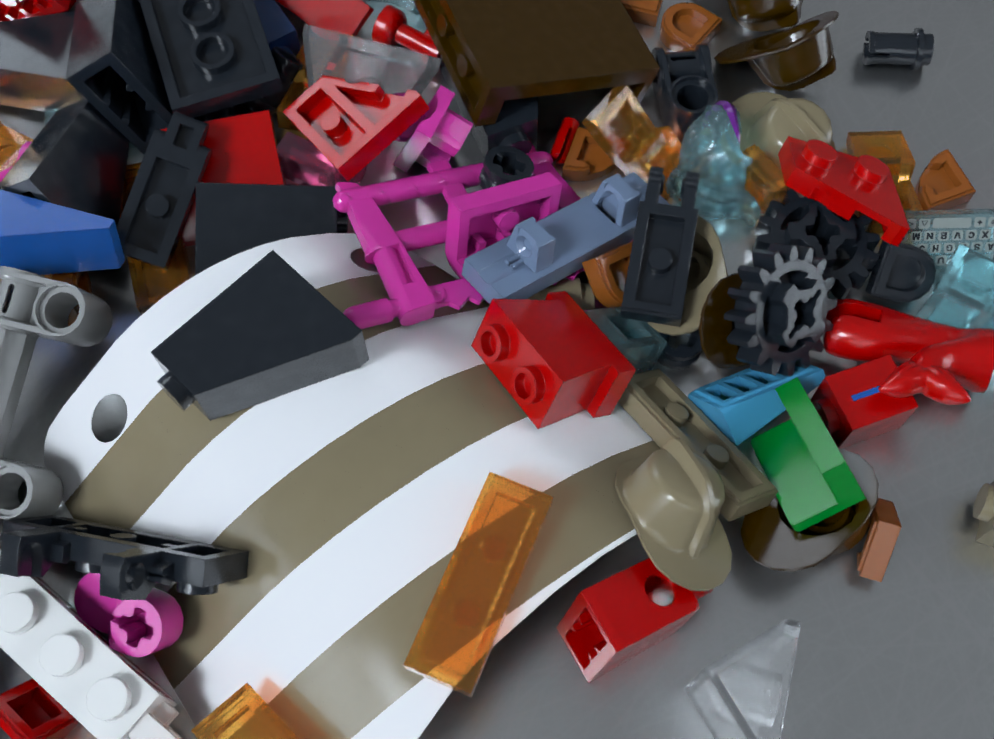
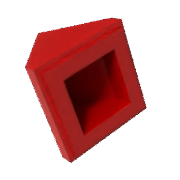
[0,678,79,739]

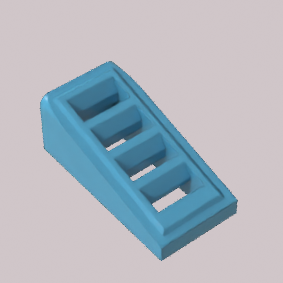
[688,364,826,446]

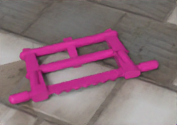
[332,145,633,329]

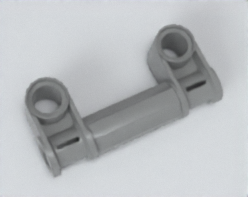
[0,266,113,520]

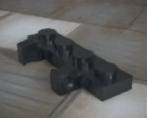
[0,515,249,600]

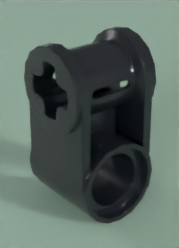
[652,44,718,147]

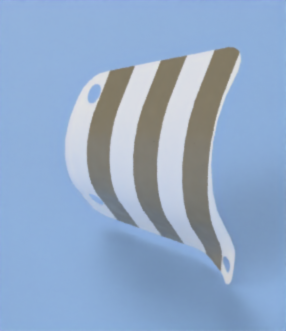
[44,233,660,739]

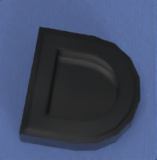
[865,240,936,302]

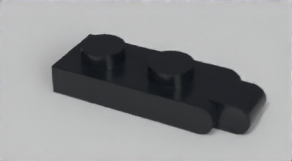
[117,111,212,271]

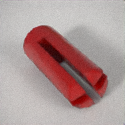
[550,117,580,164]

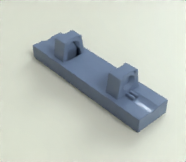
[461,172,670,304]

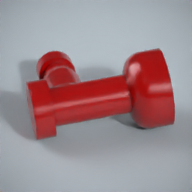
[372,5,441,69]

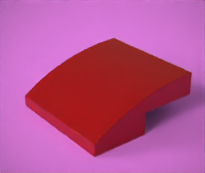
[160,110,286,247]

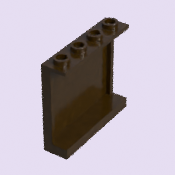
[413,0,660,127]

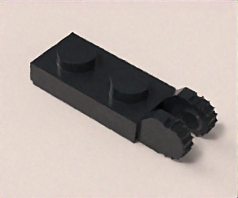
[620,166,700,327]

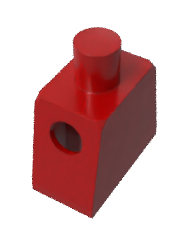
[556,558,713,683]

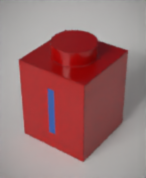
[810,354,919,449]

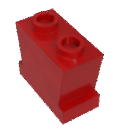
[471,291,636,429]

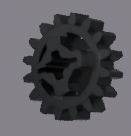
[752,189,881,299]
[724,243,837,376]

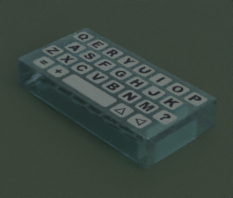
[901,209,994,269]

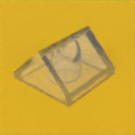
[302,23,441,95]
[684,618,801,739]

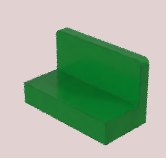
[751,377,866,532]

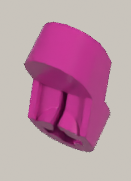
[74,573,184,658]

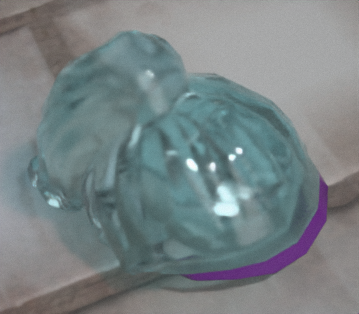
[665,101,760,227]

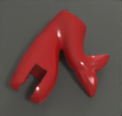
[823,299,994,405]

